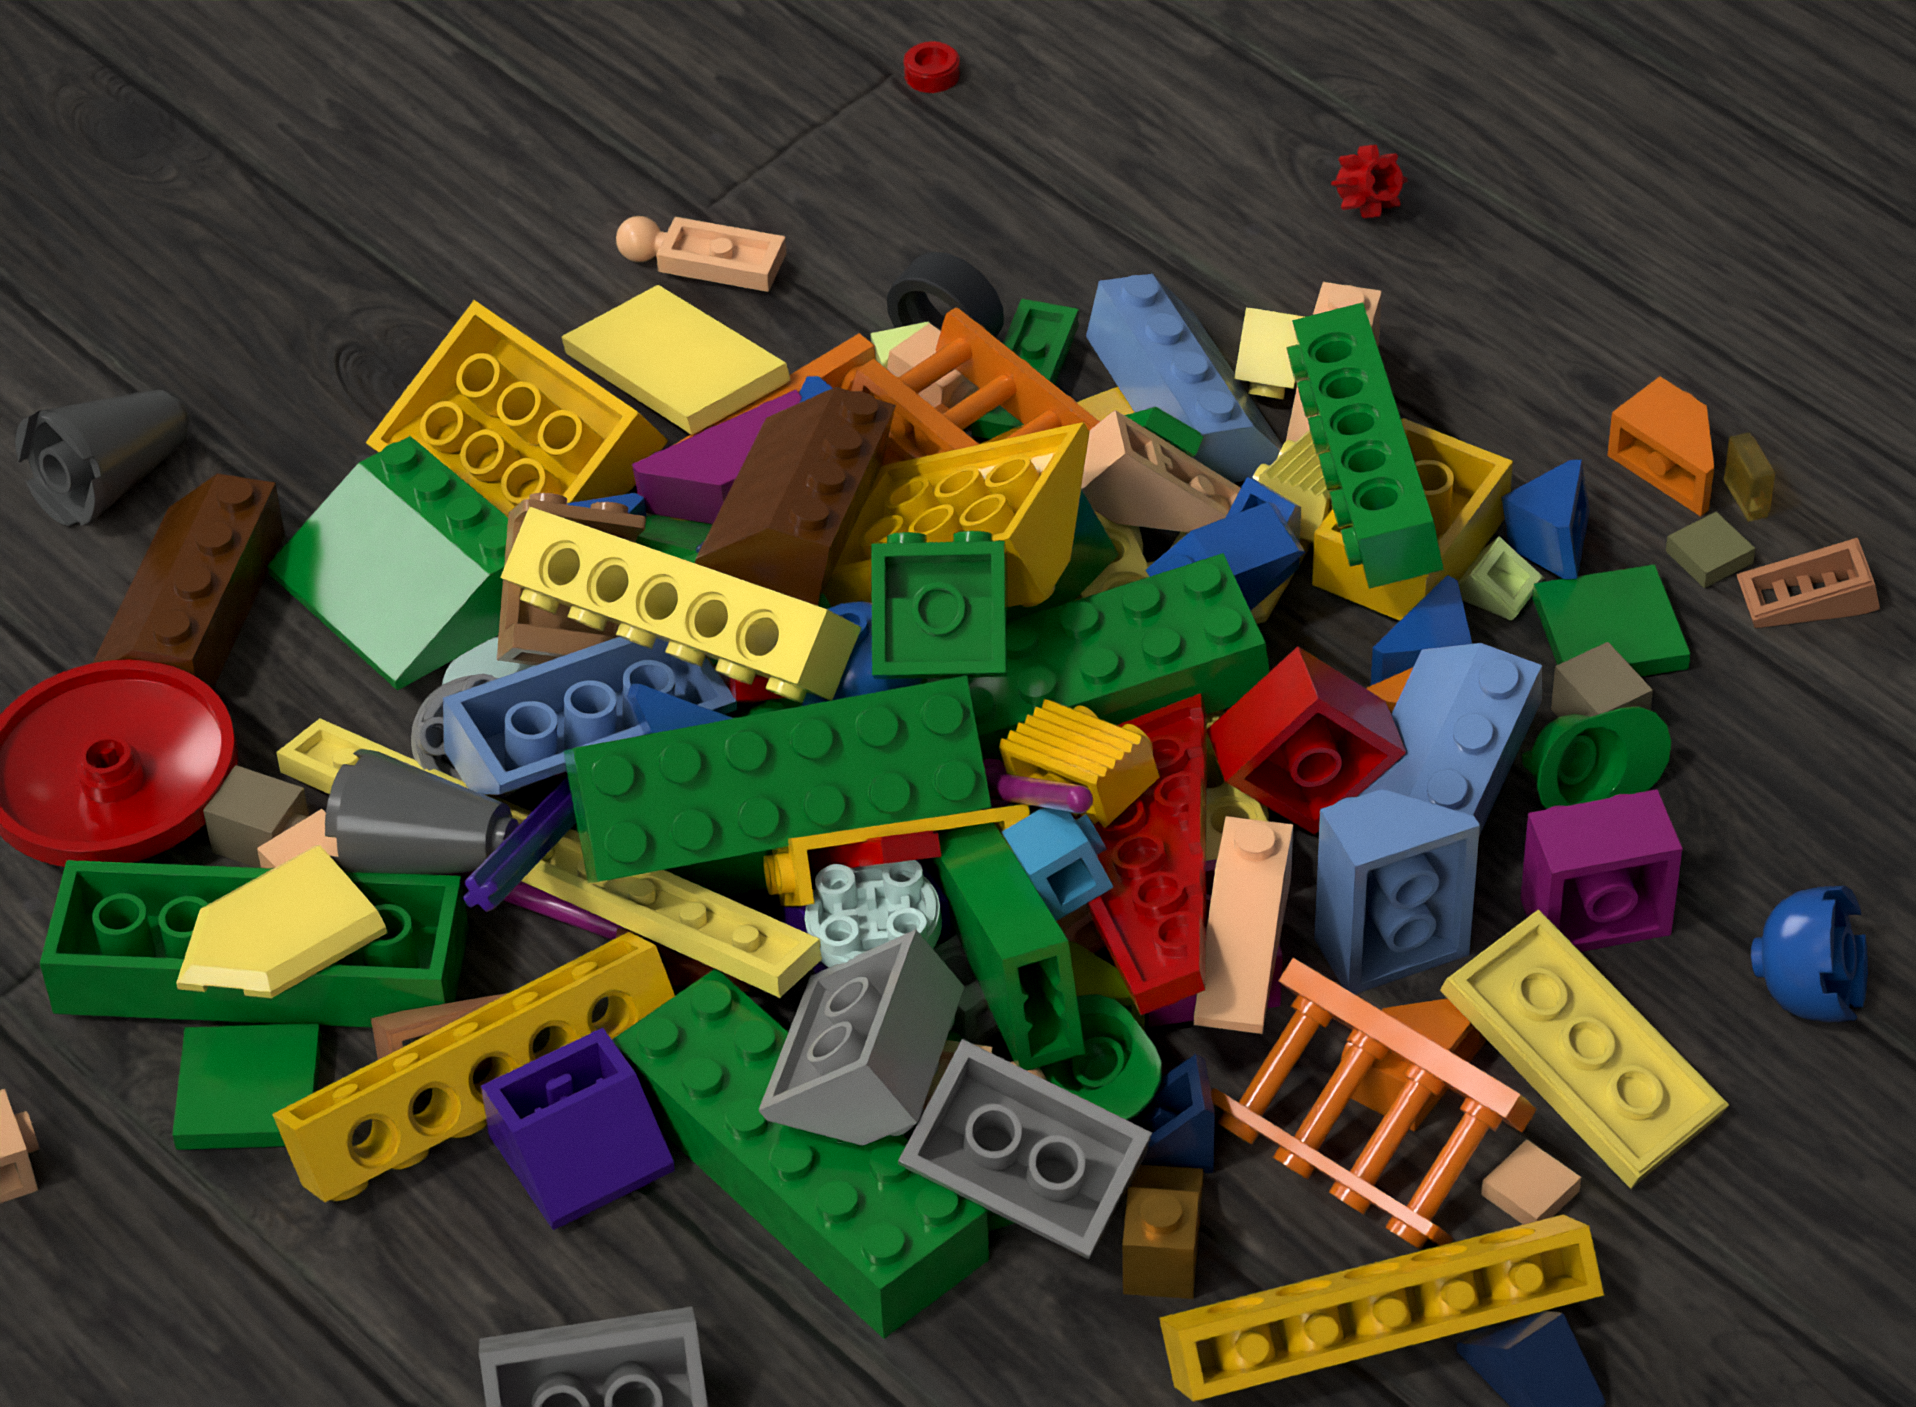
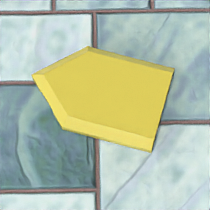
[176,845,387,998]

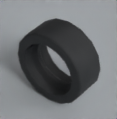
[886,252,1004,338]

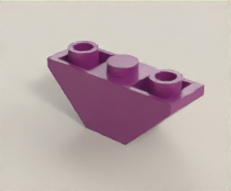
[632,389,802,524]

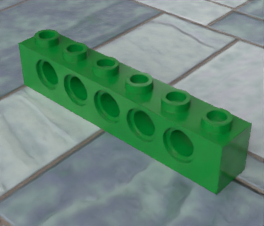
[1286,302,1444,589]

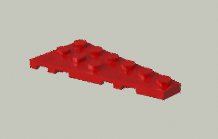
[1037,693,1207,1015]

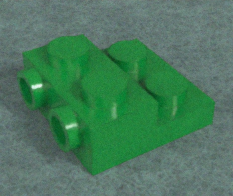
[871,531,1008,679]

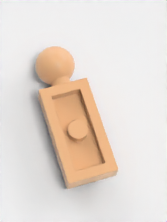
[616,216,786,292]

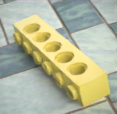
[500,506,862,703]

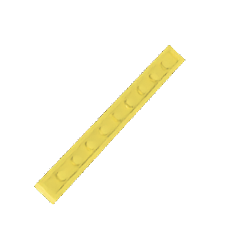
[276,718,822,998]

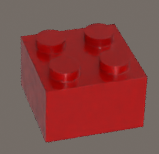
[1207,647,1407,835]

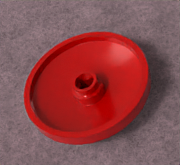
[0,660,238,867]

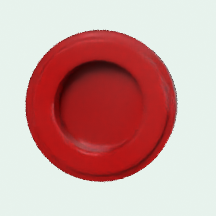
[904,41,960,93]

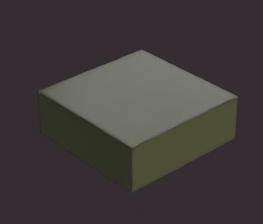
[1666,512,1755,588]

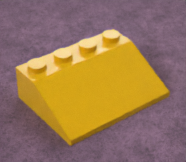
[366,300,669,517]
[823,422,1090,608]

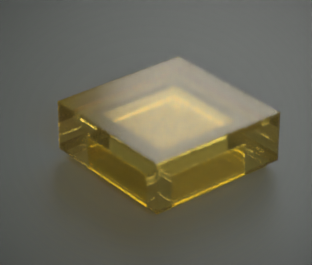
[1724,432,1775,522]

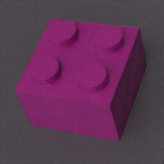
[1520,789,1682,952]

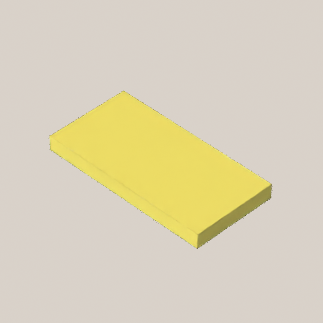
[561,285,791,435]
[1440,909,1729,1189]

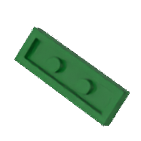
[971,299,1079,439]

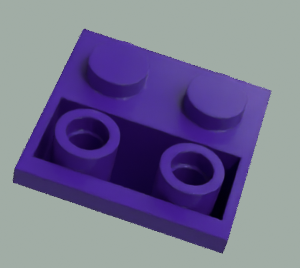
[481,1028,675,1230]

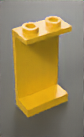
[763,804,1030,907]

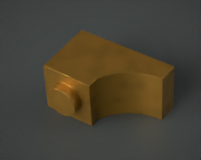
[1123,1165,1203,1299]

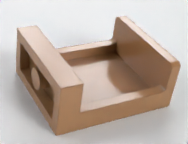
[497,493,646,666]

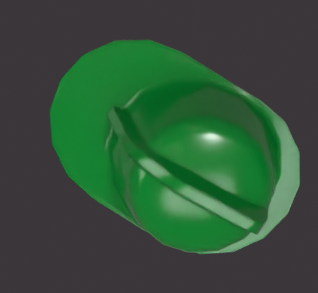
[1521,706,1672,809]
[1039,994,1162,1121]

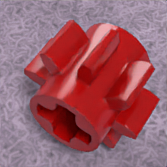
[1331,144,1408,218]

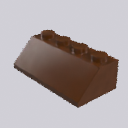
[695,387,896,606]
[93,473,285,689]

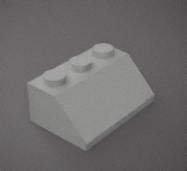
[758,930,964,1146]
[898,1039,1152,1259]
[479,1307,708,1407]

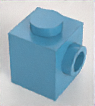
[1002,807,1113,921]

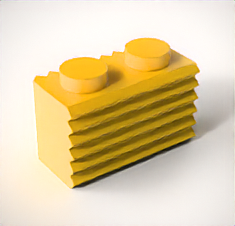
[999,699,1159,828]

